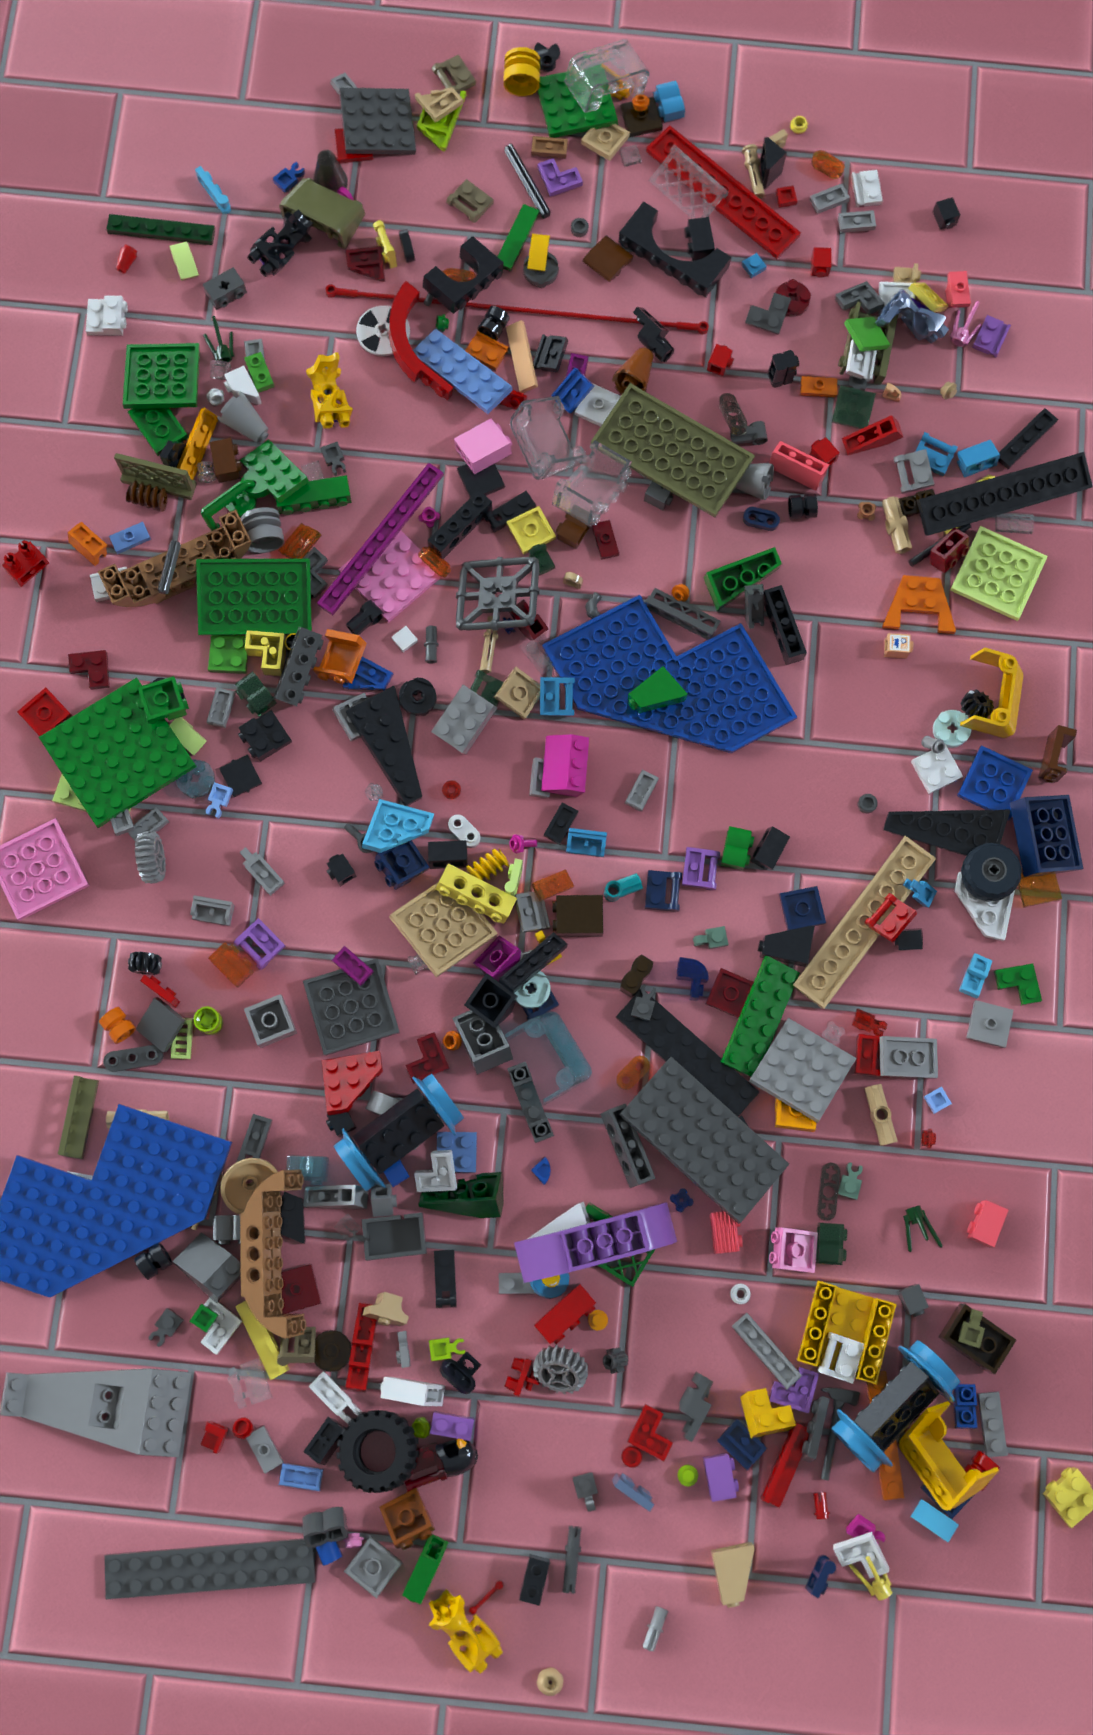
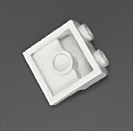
[86,296,128,336]

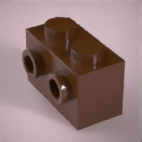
[209,438,242,483]

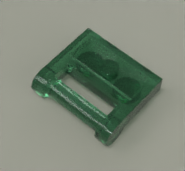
[470,670,504,718]

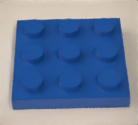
[957,745,1033,821]

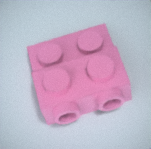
[769,1227,818,1273]

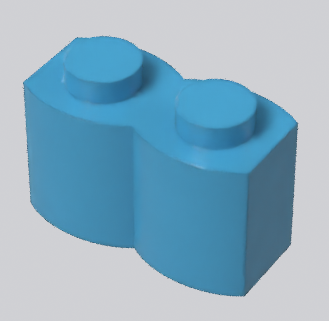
[653,81,685,122]

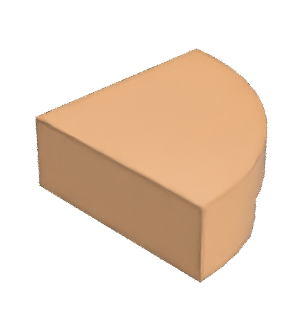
[882,383,901,402]

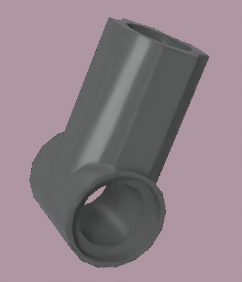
[730,421,768,445]

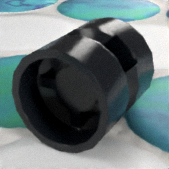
[478,306,510,341]
[788,494,818,519]
[134,1242,173,1280]

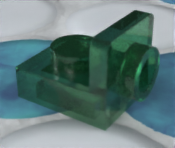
[529,543,555,576]

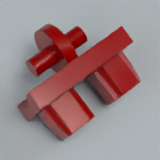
[504,1358,540,1396]

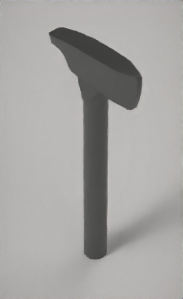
[821,1387,860,1481]

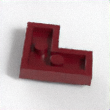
[68,650,110,690]
[406,1032,450,1084]

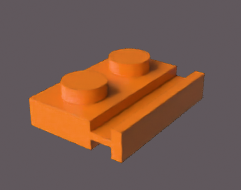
[465,331,509,371]

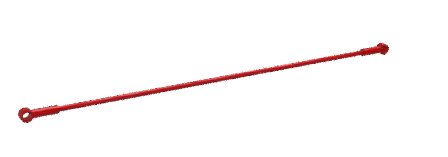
[325,284,709,335]

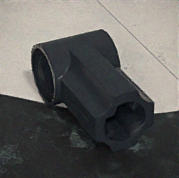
[346,600,384,635]

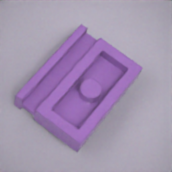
[972,315,1011,358]

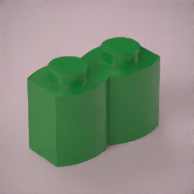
[721,826,754,870]

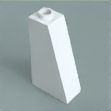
[528,1202,590,1239]

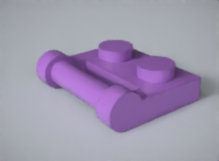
[682,847,720,890]
[234,918,286,970]

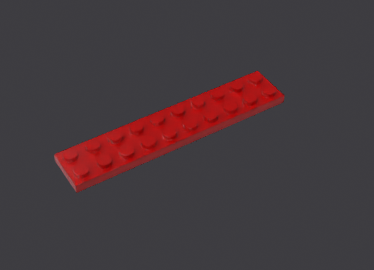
[646,125,801,259]

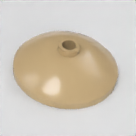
[221,1158,281,1214]

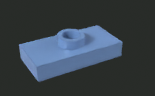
[109,522,151,554]
[279,1463,324,1491]

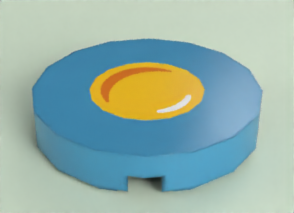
[530,1273,569,1299]

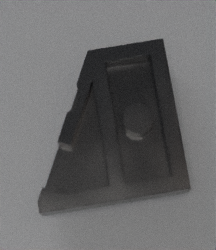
[160,440,186,468]
[280,1192,306,1244]

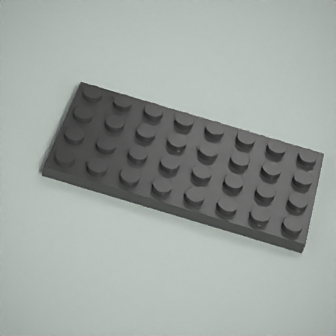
[619,1057,789,1224]

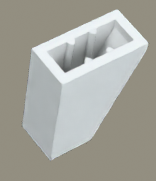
[380,1377,446,1406]

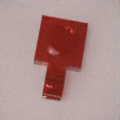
[852,1009,887,1036]

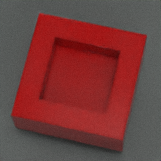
[776,185,797,208]

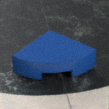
[531,1157,551,1185]

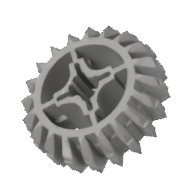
[134,831,166,884]
[533,1345,588,1395]

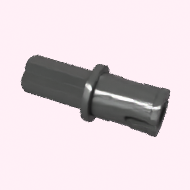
[424,626,439,664]

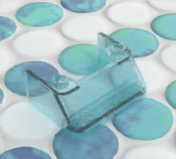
[504,1011,592,1105]

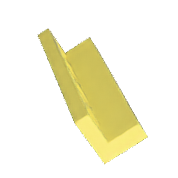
[235,1301,290,1380]

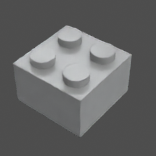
[244,994,297,1048]

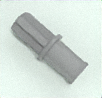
[643,1606,669,1652]

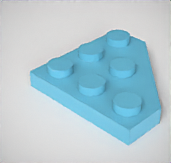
[362,799,434,853]

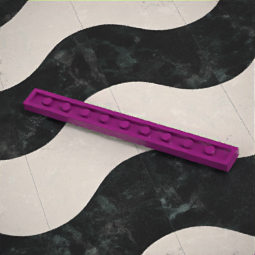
[317,463,444,616]

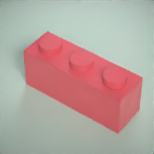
[769,441,829,491]

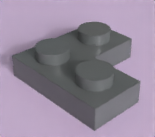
[835,281,884,315]
[745,293,791,334]
[303,547,328,598]

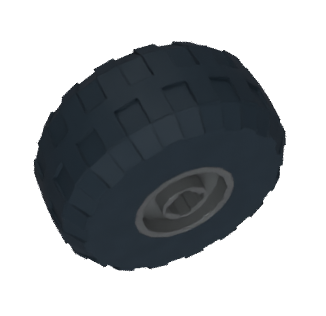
[961,843,1022,902]

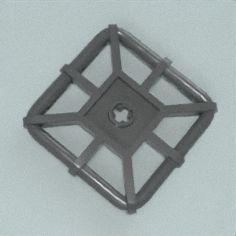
[456,557,540,631]

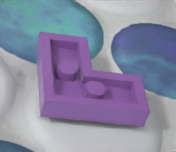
[537,158,583,197]
[769,1367,820,1414]

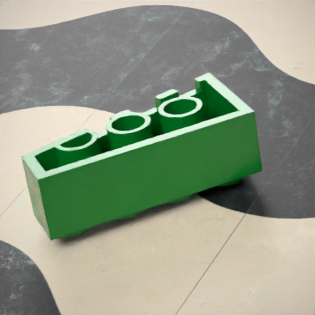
[704,547,782,612]

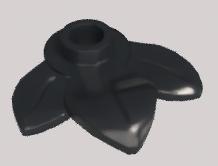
[534,42,560,72]

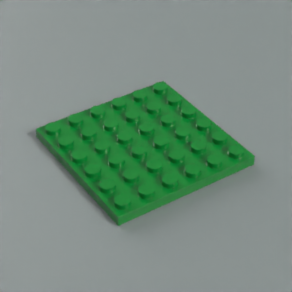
[39,677,197,828]

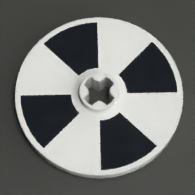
[356,306,410,356]

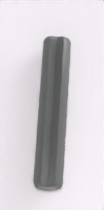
[158,540,181,594]

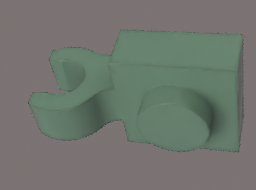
[693,926,729,949]

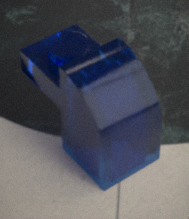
[676,957,709,1001]

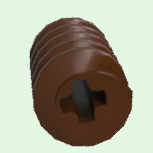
[126,480,168,512]

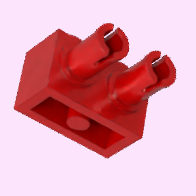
[2,540,49,587]

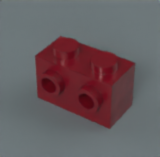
[930,528,969,573]

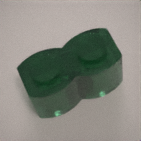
[235,671,277,716]
[816,1223,847,1265]

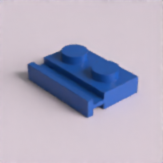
[551,368,594,414]

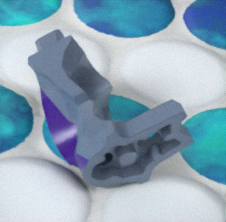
[875,289,949,343]

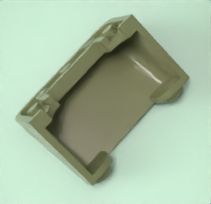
[279,178,365,249]

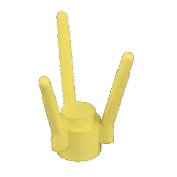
[849,1556,893,1601]

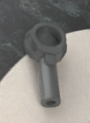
[344,823,373,853]

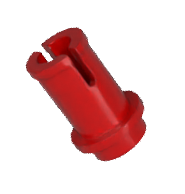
[813,1492,830,1519]

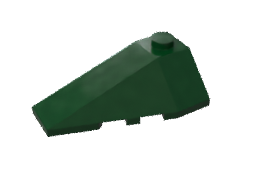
[418,1172,504,1218]

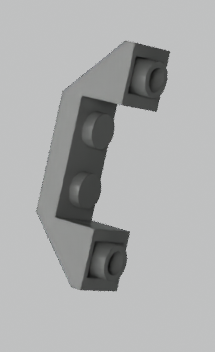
[507,1061,554,1143]

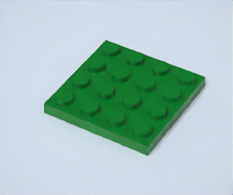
[537,64,618,138]
[122,343,200,409]

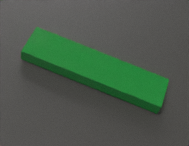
[497,204,539,272]

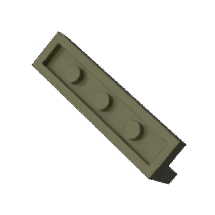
[58,1075,99,1159]

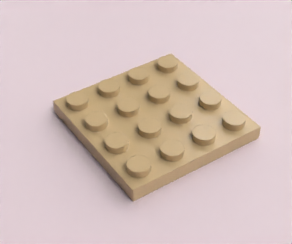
[389,883,498,978]

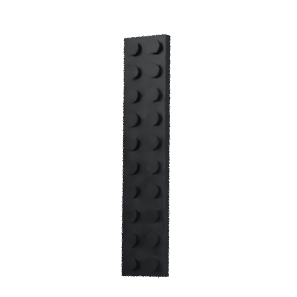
[916,452,1093,536]

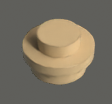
[940,382,957,400]

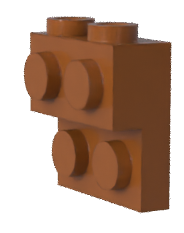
[379,1488,435,1550]

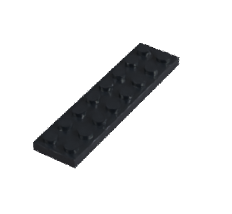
[616,989,759,1117]

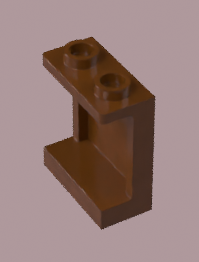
[1038,725,1077,783]

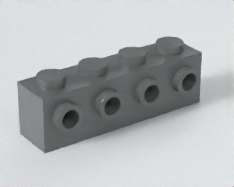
[273,627,324,706]

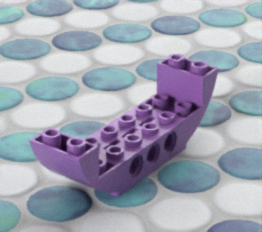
[514,1202,677,1283]

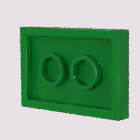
[127,408,189,456]

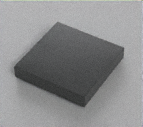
[136,997,186,1052]

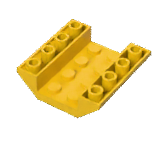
[797,1280,896,1385]

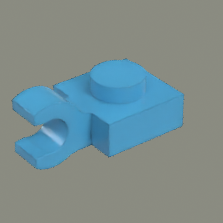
[903,879,937,908]

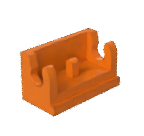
[67,522,108,566]

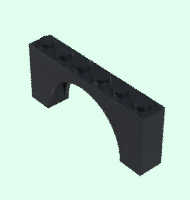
[619,201,731,298]

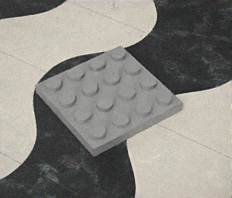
[749,1018,856,1123]

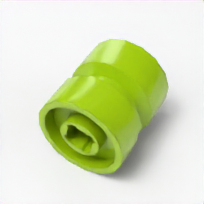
[193,1006,223,1035]

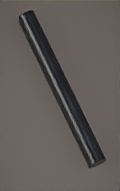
[908,524,971,567]

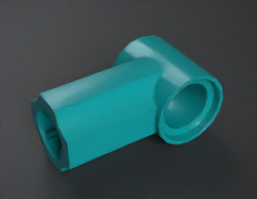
[603,873,643,902]

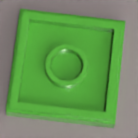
[844,317,891,352]

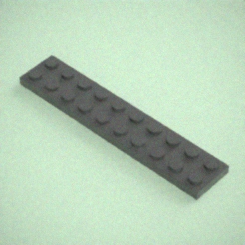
[105,1538,316,1600]

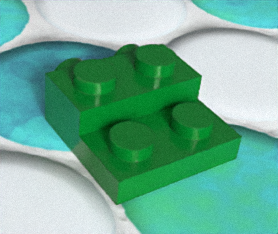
[137,676,189,723]

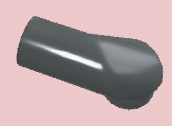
[585,592,602,619]

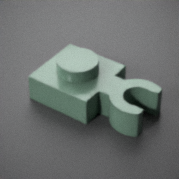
[837,1162,863,1200]

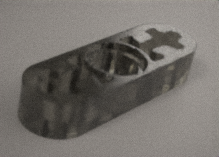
[719,393,747,435]
[817,1163,840,1221]

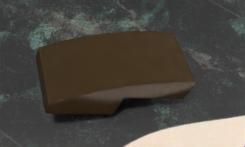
[898,489,935,517]

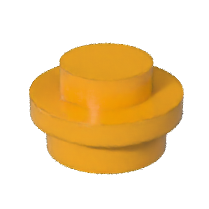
[588,1310,608,1331]

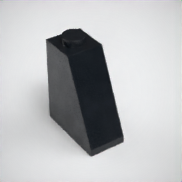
[757,926,815,967]

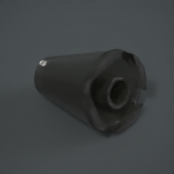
[313,150,348,193]

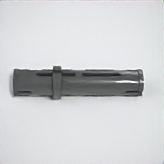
[562,1526,582,1594]

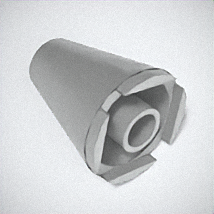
[217,392,269,442]
[735,463,774,500]

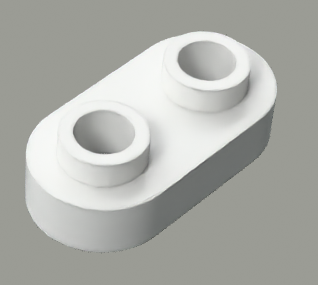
[448,815,481,848]

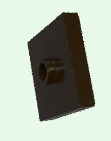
[620,97,663,137]

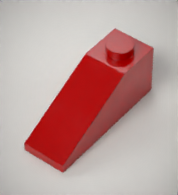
[842,415,903,455]

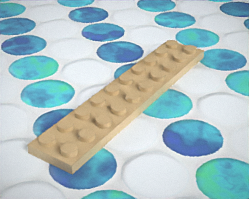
[793,836,936,1009]

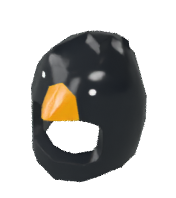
[435,1438,478,1477]

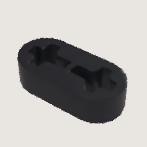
[399,229,415,263]

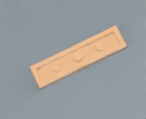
[506,320,538,393]

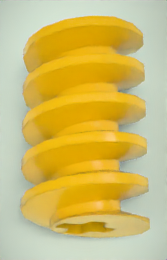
[466,848,510,881]

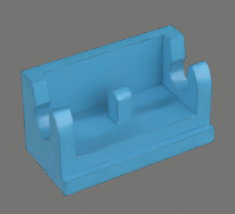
[957,439,1000,478]
[566,828,607,857]

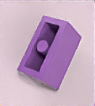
[430,1411,475,1441]
[703,1453,739,1502]

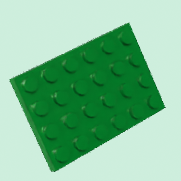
[196,558,312,635]

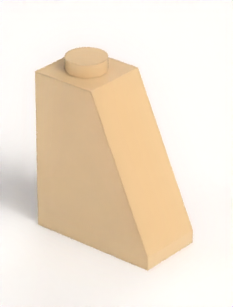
[711,1542,754,1607]

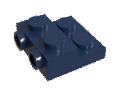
[374,840,430,890]

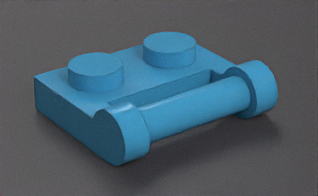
[915,432,958,476]
[540,677,575,716]

